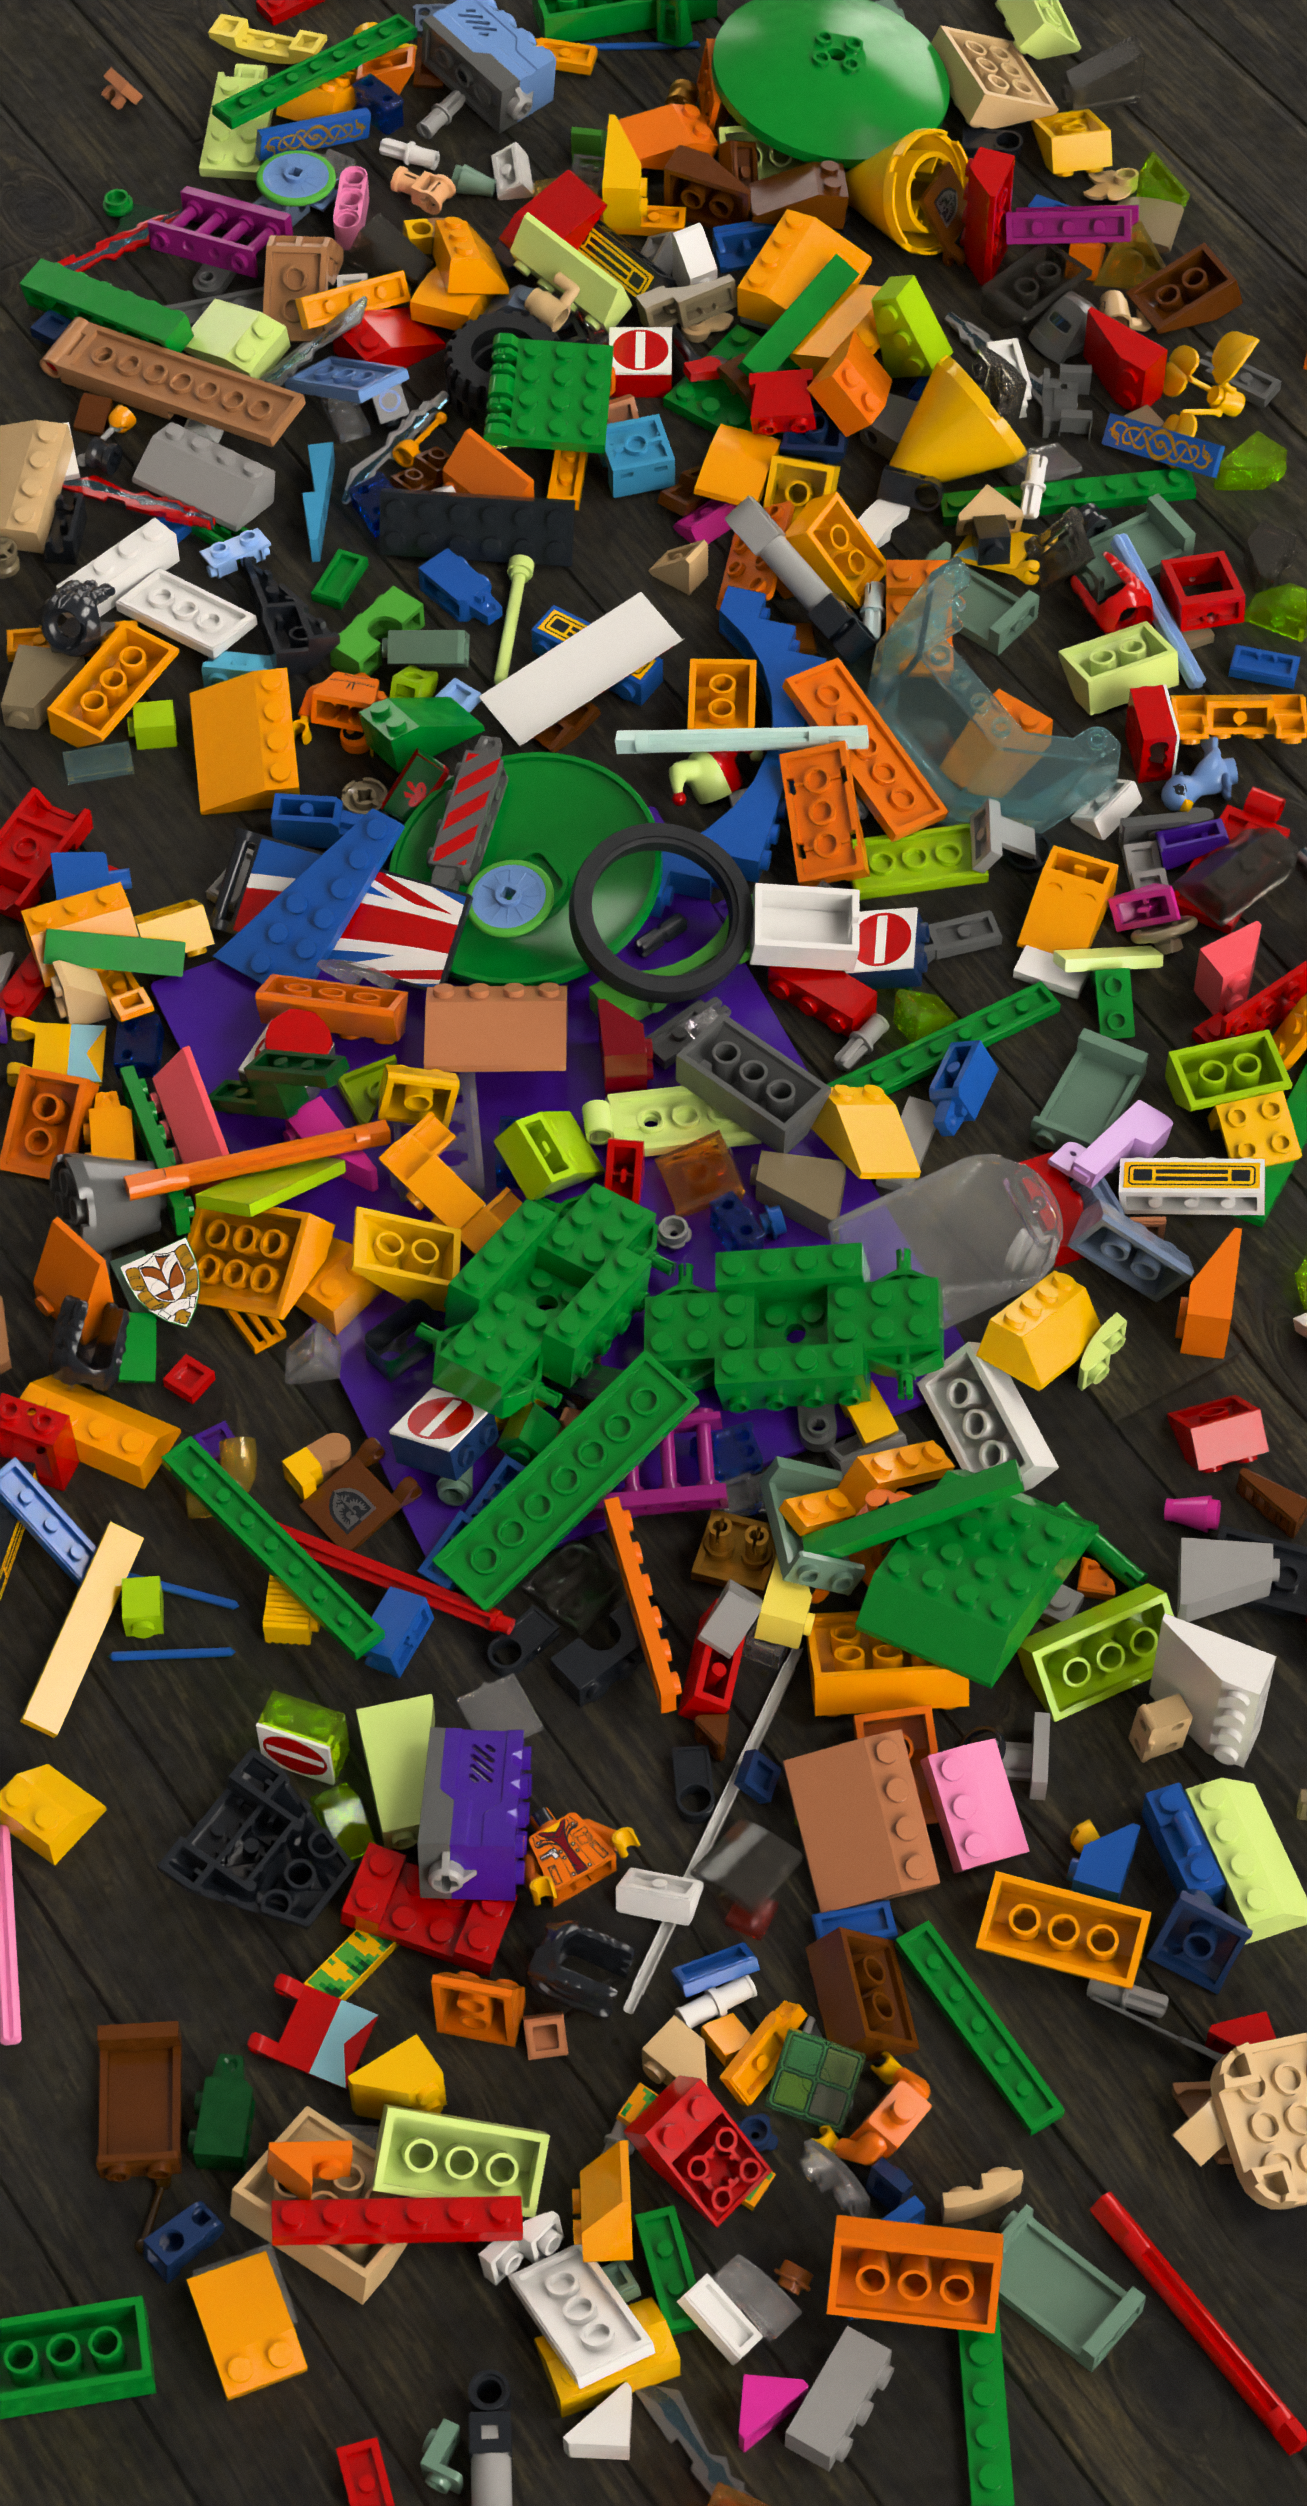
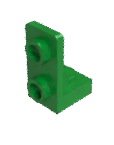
[1089,968,1135,1039]

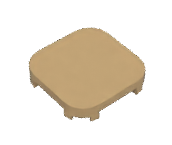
[1210,2033,1307,2209]

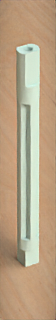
[615,725,869,754]

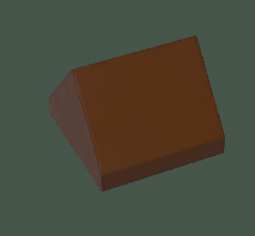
[695,1714,729,1762]

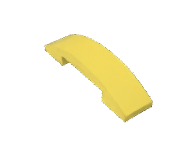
[208,14,328,64]

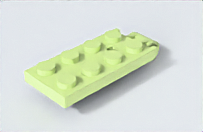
[199,63,274,180]
[582,1086,762,1157]

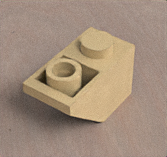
[50,960,111,1025]
[642,2015,708,2087]

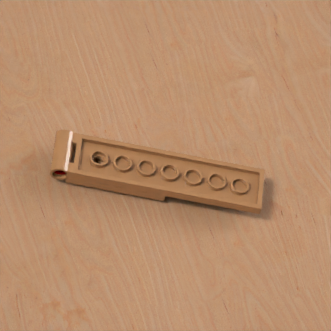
[39,317,306,447]

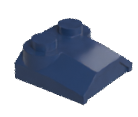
[780,396,849,464]
[1146,1889,1253,1994]

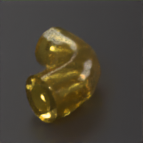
[185,1437,258,1519]

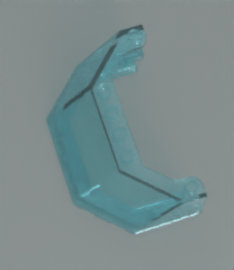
[867,556,1121,834]

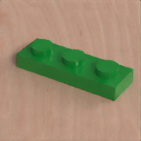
[634,2205,699,2335]

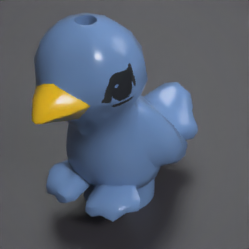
[1161,736,1238,813]

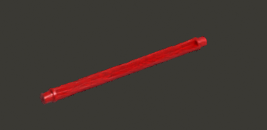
[276,1521,515,1635]

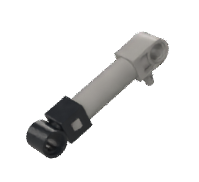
[725,495,877,664]
[468,2369,513,2506]

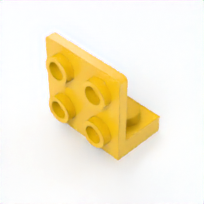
[1207,1090,1302,1167]

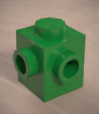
[497,1402,561,1467]

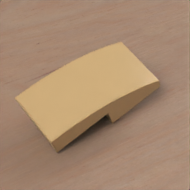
[1172,2096,1226,2166]
[941,2167,1023,2224]

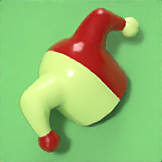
[669,751,763,806]

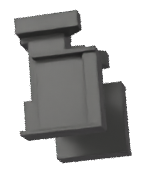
[1042,363,1092,441]

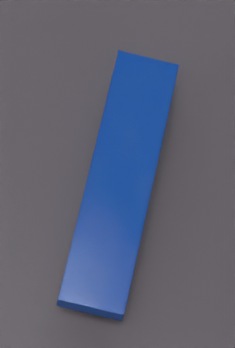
[417,1455,526,1591]

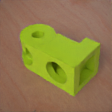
[389,665,438,698]

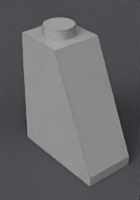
[1177,1538,1280,1622]

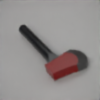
[669,324,728,382]

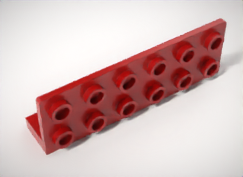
[1192,960,1307,1045]

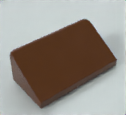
[719,140,758,188]

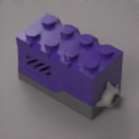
[418,1727,532,1901]

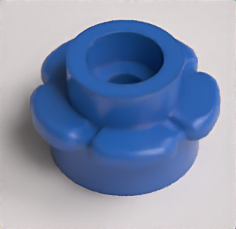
[759,1205,787,1240]

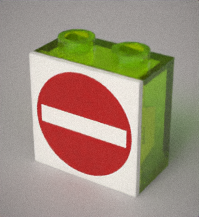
[256,1690,350,1786]

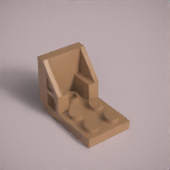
[263,235,344,343]

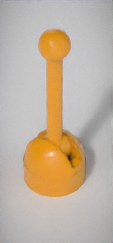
[392,412,447,468]

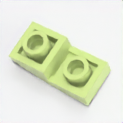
[1077,1312,1127,1391]

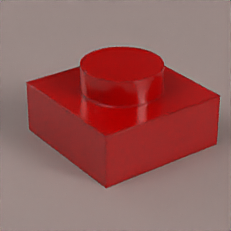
[163,1354,216,1405]

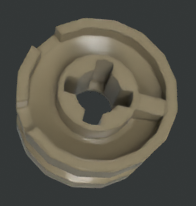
[341,777,389,816]

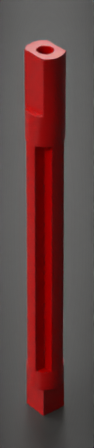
[1089,2192,1307,2456]

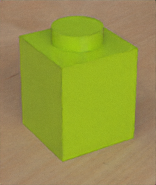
[127,700,177,750]
[122,1576,164,1638]

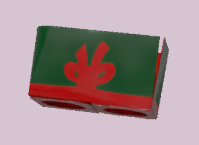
[381,748,450,823]

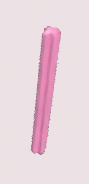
[0,1824,22,2046]

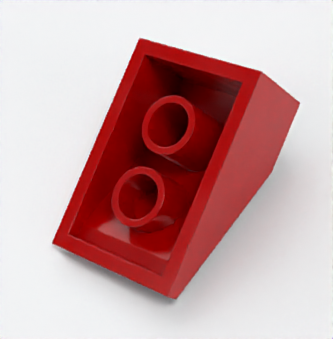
[499,169,608,250]
[332,307,446,368]
[1083,307,1168,412]

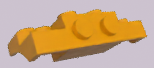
[1170,694,1307,745]
[378,1111,523,1256]

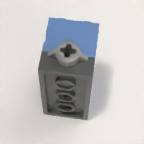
[421,0,556,134]

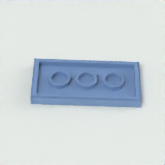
[284,356,409,403]

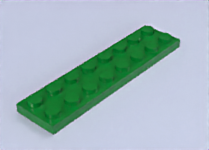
[432,1350,700,1612]

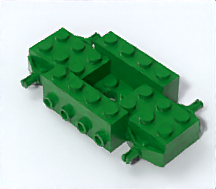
[415,1183,677,1419]
[644,1242,944,1413]

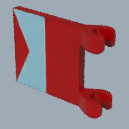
[247,1974,379,2090]

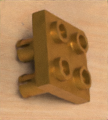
[691,1509,777,1598]

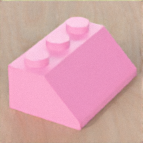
[920,1738,1030,1874]

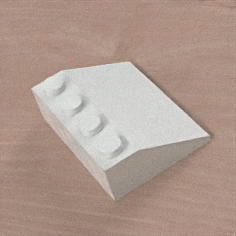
[1149,1614,1276,1768]

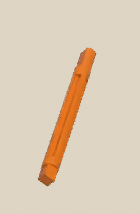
[123,1119,391,1201]

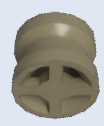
[0,537,20,579]

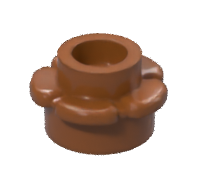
[774,2259,814,2296]

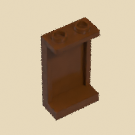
[96,2021,182,2182]

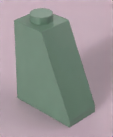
[382,630,470,668]

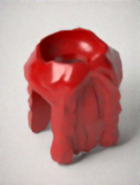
[1070,551,1154,635]

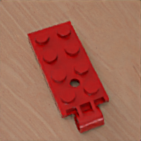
[1174,787,1290,934]

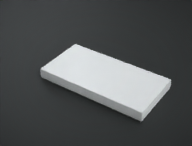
[116,568,257,659]
[508,2245,656,2389]

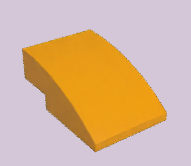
[410,266,495,331]
[694,424,782,506]

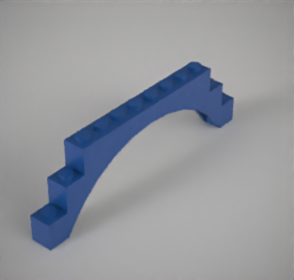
[649,586,826,918]

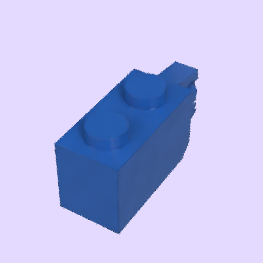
[418,548,503,625]
[271,793,365,848]
[929,1040,999,1137]

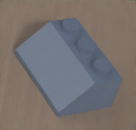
[1067,1199,1194,1303]

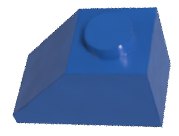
[1066,1823,1141,1903]

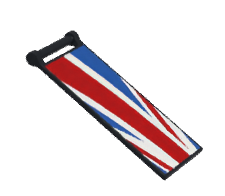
[207,827,473,991]

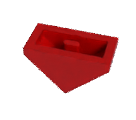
[604,1138,645,1205]
[1205,2011,1276,2055]

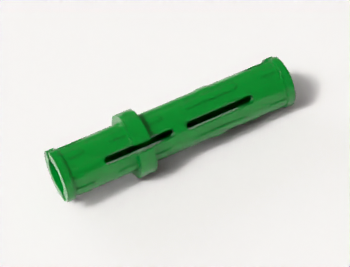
[1056,1501,1148,1591]

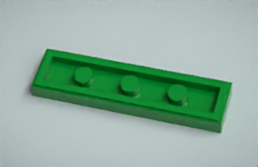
[43,928,186,977]

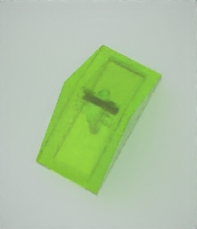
[1137,151,1190,209]
[894,989,958,1043]
[310,1782,376,1860]

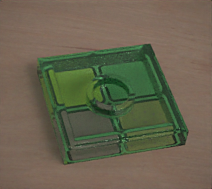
[764,2027,867,2133]

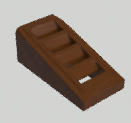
[1236,1468,1307,1539]

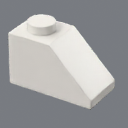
[672,223,717,287]

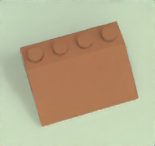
[424,983,568,1072]
[783,1729,940,1913]

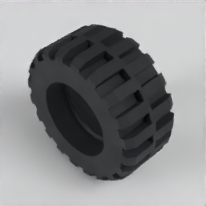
[444,311,561,427]

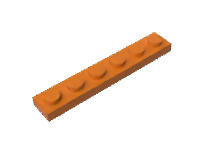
[604,1496,682,1714]

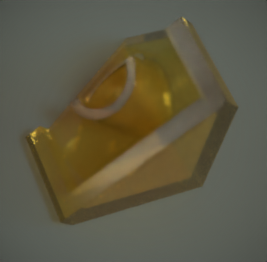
[1093,220,1166,289]

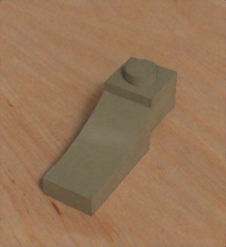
[635,274,737,328]

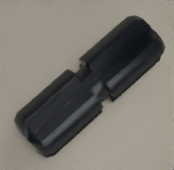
[634,913,688,957]

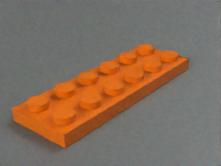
[782,657,949,842]

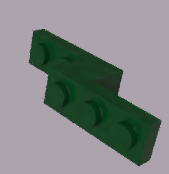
[208,1049,350,1119]

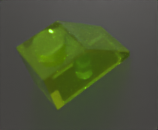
[1214,431,1287,490]
[1244,583,1307,642]

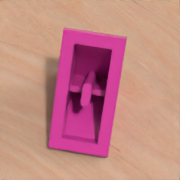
[1108,883,1181,932]
[738,2374,809,2453]

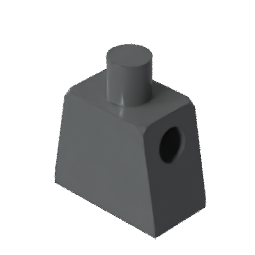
[860,393,918,461]

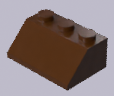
[805,1927,920,2063]

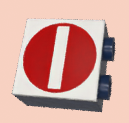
[845,907,930,990]
[389,1388,499,1481]

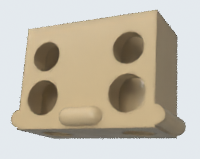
[1128,1693,1193,1763]

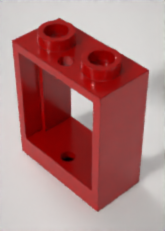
[1160,551,1246,632]
[0,1393,80,1491]

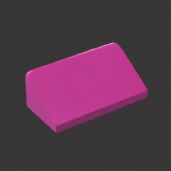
[673,499,737,544]

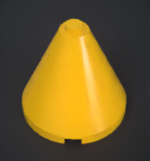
[845,128,969,255]
[889,355,1028,490]

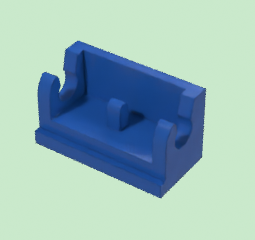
[713,221,775,273]
[364,1586,435,1679]

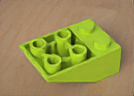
[493,1111,606,1201]

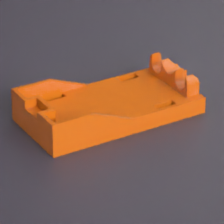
[779,740,870,887]

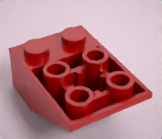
[623,2075,772,2228]

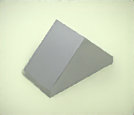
[697,1579,762,1659]

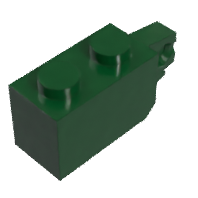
[188,2054,256,2173]

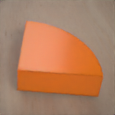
[1077,1557,1115,1601]

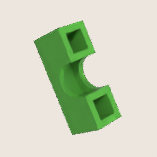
[330,585,425,676]

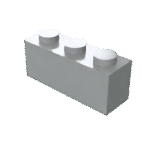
[785,2326,894,2471]

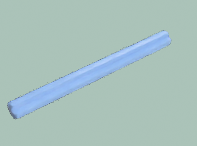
[1110,533,1206,690]

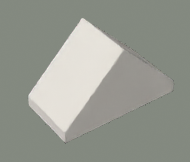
[563,2382,632,2460]

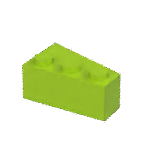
[871,275,953,378]

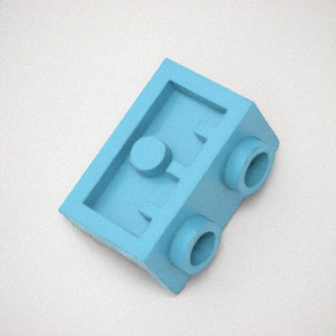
[201,651,274,688]

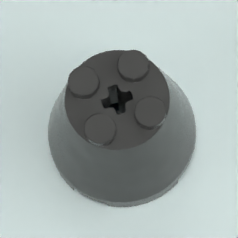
[49,1153,167,1255]

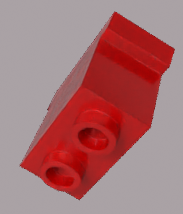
[749,369,817,436]

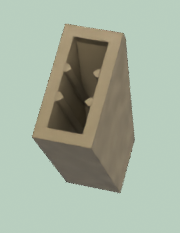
[1,645,85,730]
[750,1150,846,1240]

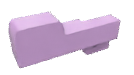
[1048,1100,1173,1189]

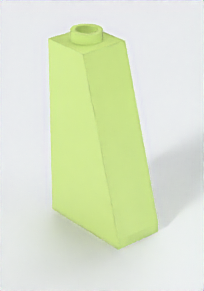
[356,1694,435,1850]

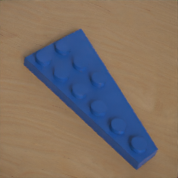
[213,808,405,984]

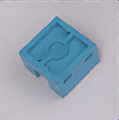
[598,414,675,498]

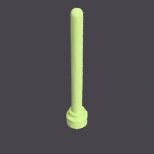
[494,554,535,685]

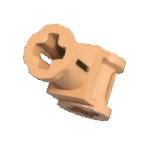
[391,166,456,215]

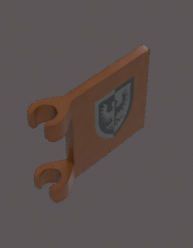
[918,161,967,267]
[300,1437,423,1552]

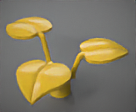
[1162,331,1260,469]

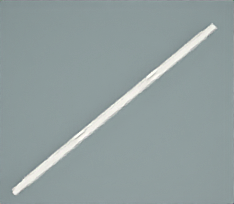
[623,1648,803,2014]

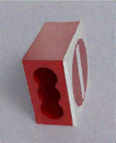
[603,327,672,397]
[1125,684,1180,783]

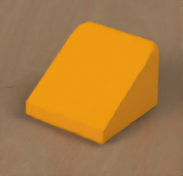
[701,2013,751,2067]

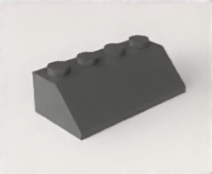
[676,1013,831,1154]

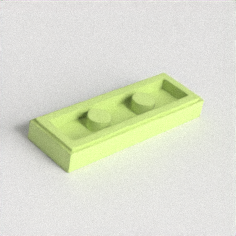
[1053,946,1164,972]

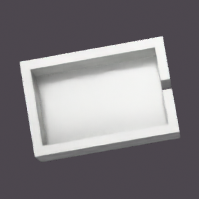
[750,883,859,971]

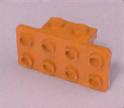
[716,501,795,611]

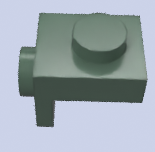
[420,2418,464,2494]

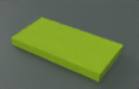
[850,823,989,900]
[195,1157,346,1217]

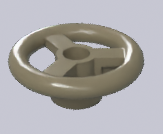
[1131,915,1198,955]

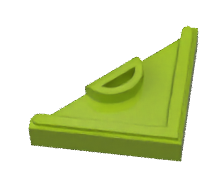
[336,1054,397,1125]

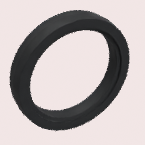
[569,823,753,1003]

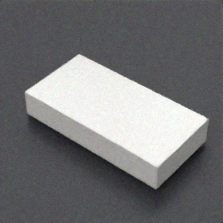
[1013,945,1090,999]
[677,2273,763,2365]

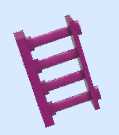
[147,186,293,278]
[1006,205,1139,244]
[581,1408,729,1521]

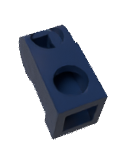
[143,2201,225,2284]

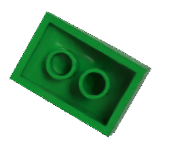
[358,697,485,773]

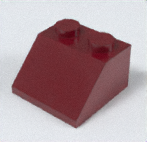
[598,999,654,1098]

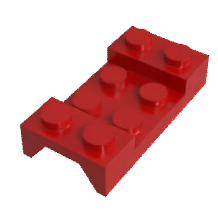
[0,787,94,923]
[340,1842,518,1977]

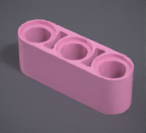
[333,166,369,251]

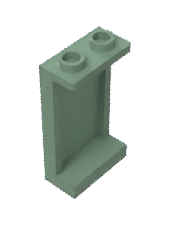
[1060,493,1196,602]
[925,541,1040,656]
[1029,1028,1148,1156]
[759,1456,866,1595]
[998,2204,1146,2373]

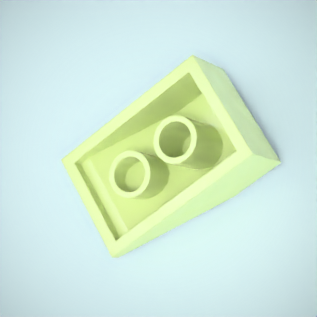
[183,298,291,379]

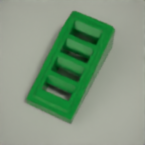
[657,0,693,48]

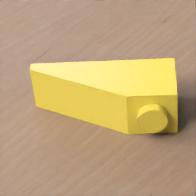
[754,1556,816,1650]

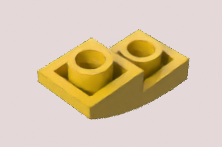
[839,1379,899,1447]

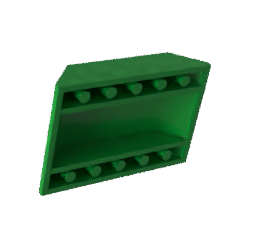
[855,1469,1099,1689]

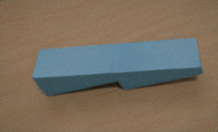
[302,442,335,562]

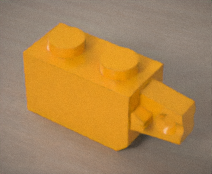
[83,1091,137,1160]

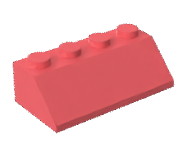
[149,1046,233,1208]

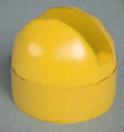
[1070,1819,1100,1853]

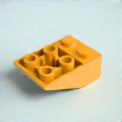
[276,68,367,121]
[1017,845,1119,954]

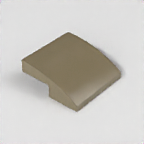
[1107,197,1184,255]

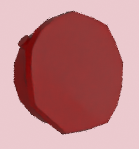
[264,1009,333,1055]

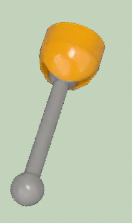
[76,405,136,467]

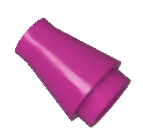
[1164,1495,1221,1533]

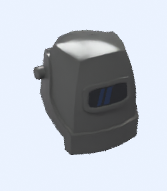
[1028,291,1097,364]

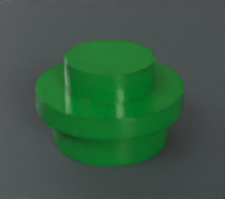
[103,189,134,217]

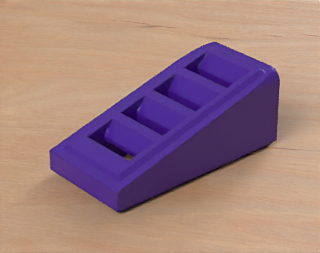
[1155,818,1229,870]

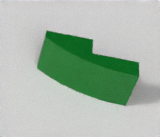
[118,1312,156,1384]

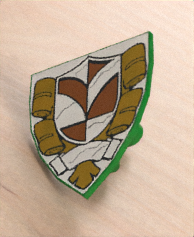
[120,1237,200,1328]

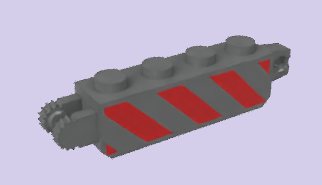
[426,736,509,891]

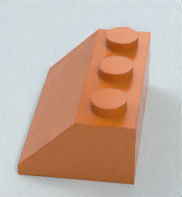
[442,428,535,498]

